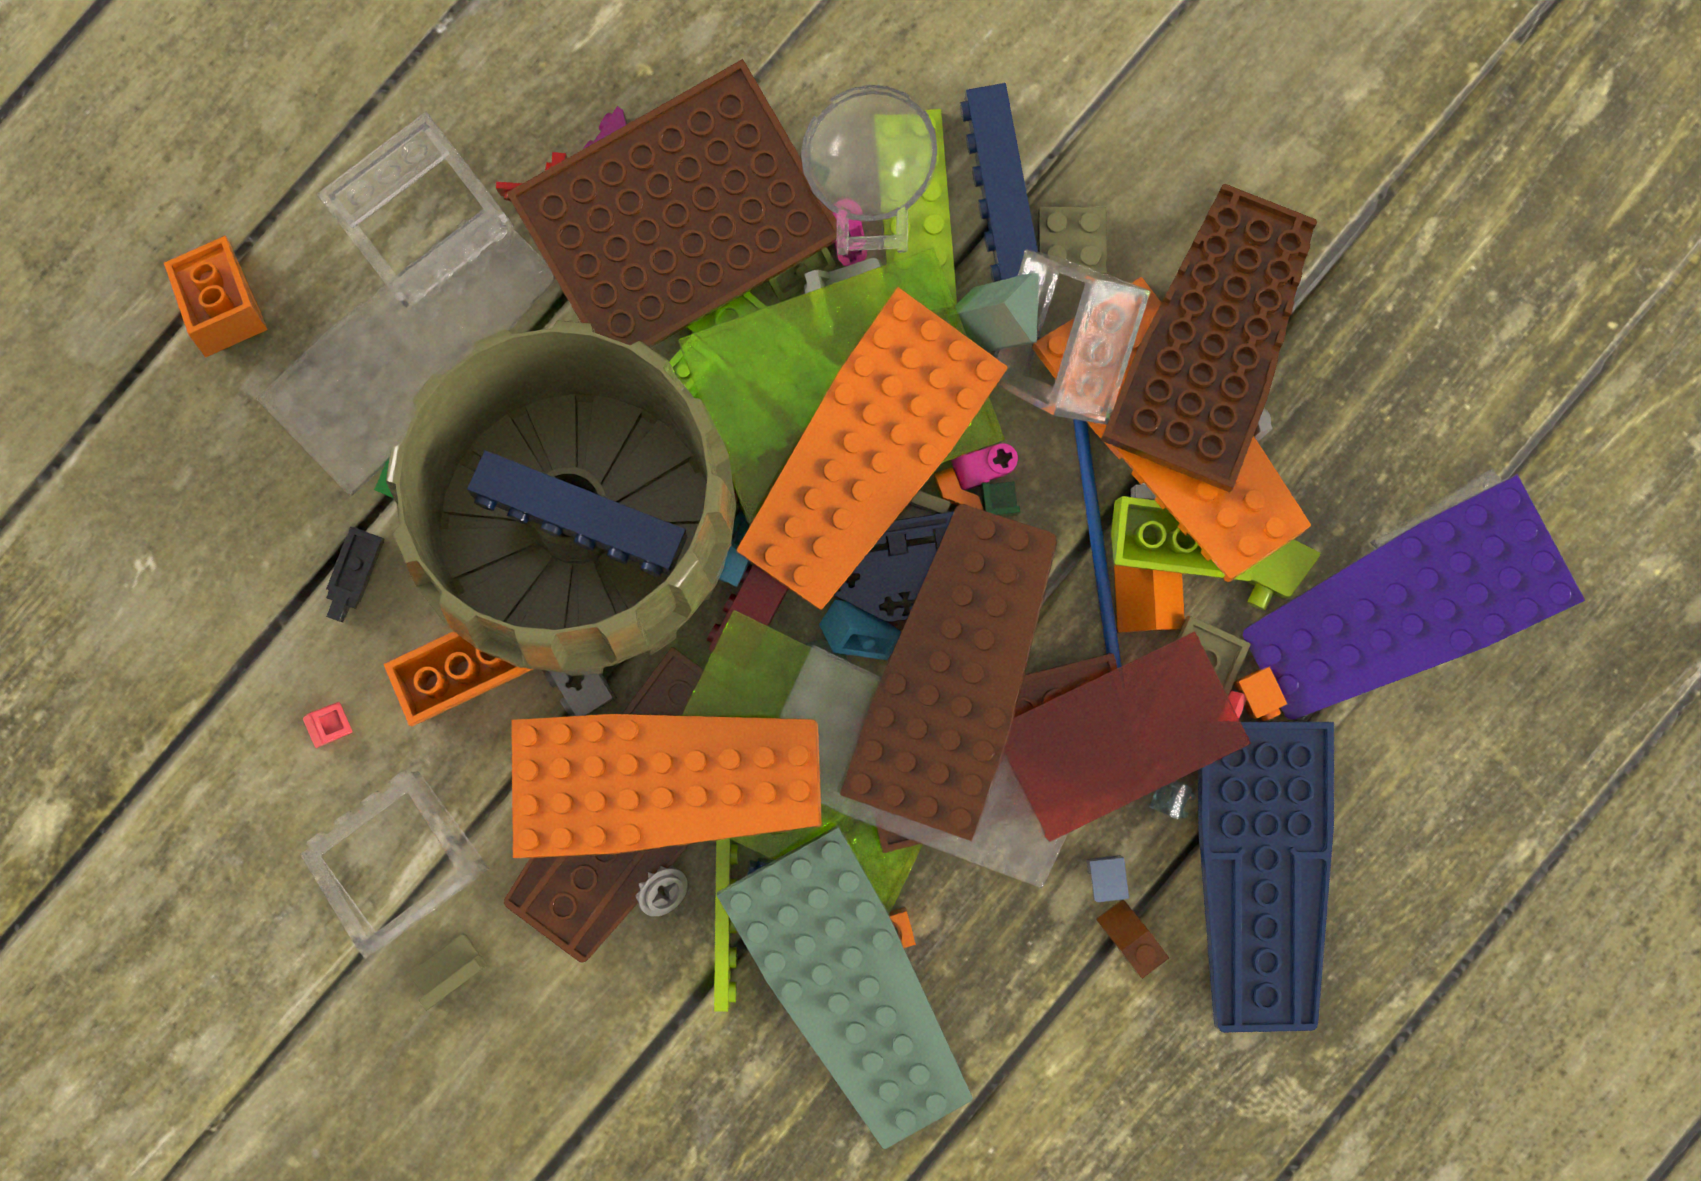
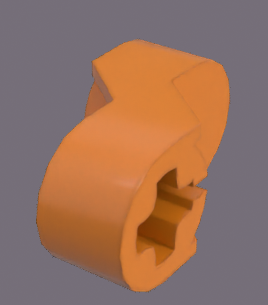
[934,467,984,511]

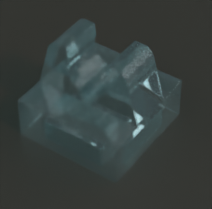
[1149,776,1196,820]

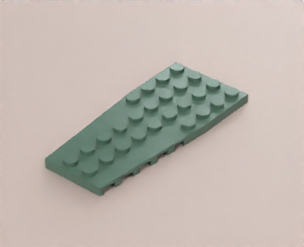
[717,825,973,1149]

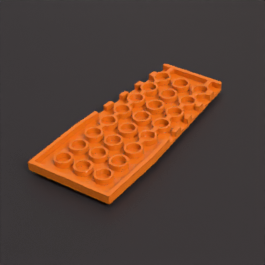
[1032,277,1311,582]
[736,287,1008,609]
[511,714,822,859]

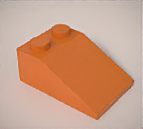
[164,236,267,358]

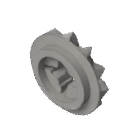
[635,865,688,916]

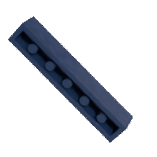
[960,83,1043,287]
[467,450,688,577]

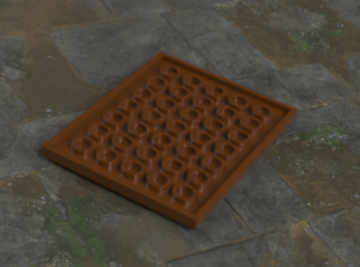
[507,59,845,348]

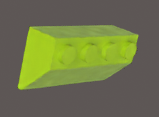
[1111,496,1252,582]

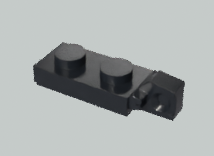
[326,526,385,623]

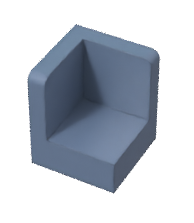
[1086,855,1129,902]

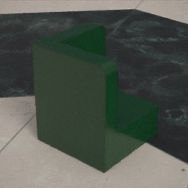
[980,481,1020,517]

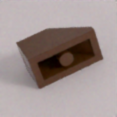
[1096,899,1169,979]

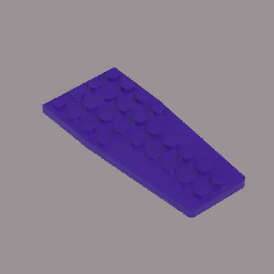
[1243,474,1585,720]

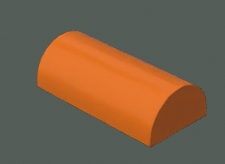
[383,631,533,727]

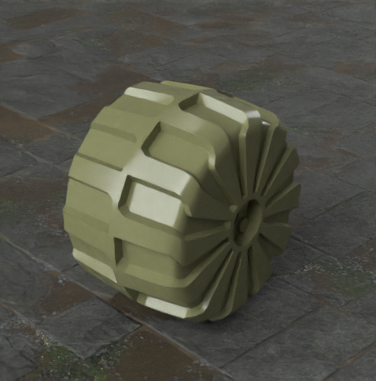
[386,320,736,676]

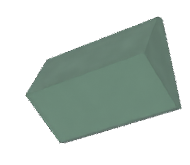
[945,272,1039,352]

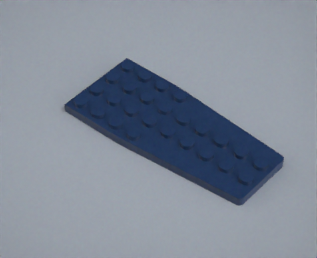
[1198,722,1334,1033]

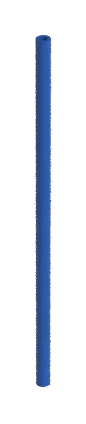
[1060,324,1125,689]

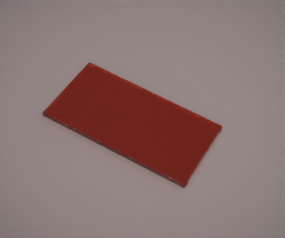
[1005,632,1251,842]

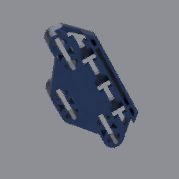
[833,511,954,622]

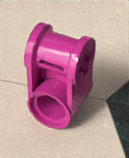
[950,443,1018,491]

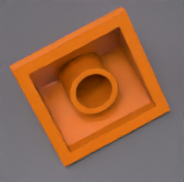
[1113,565,1185,633]

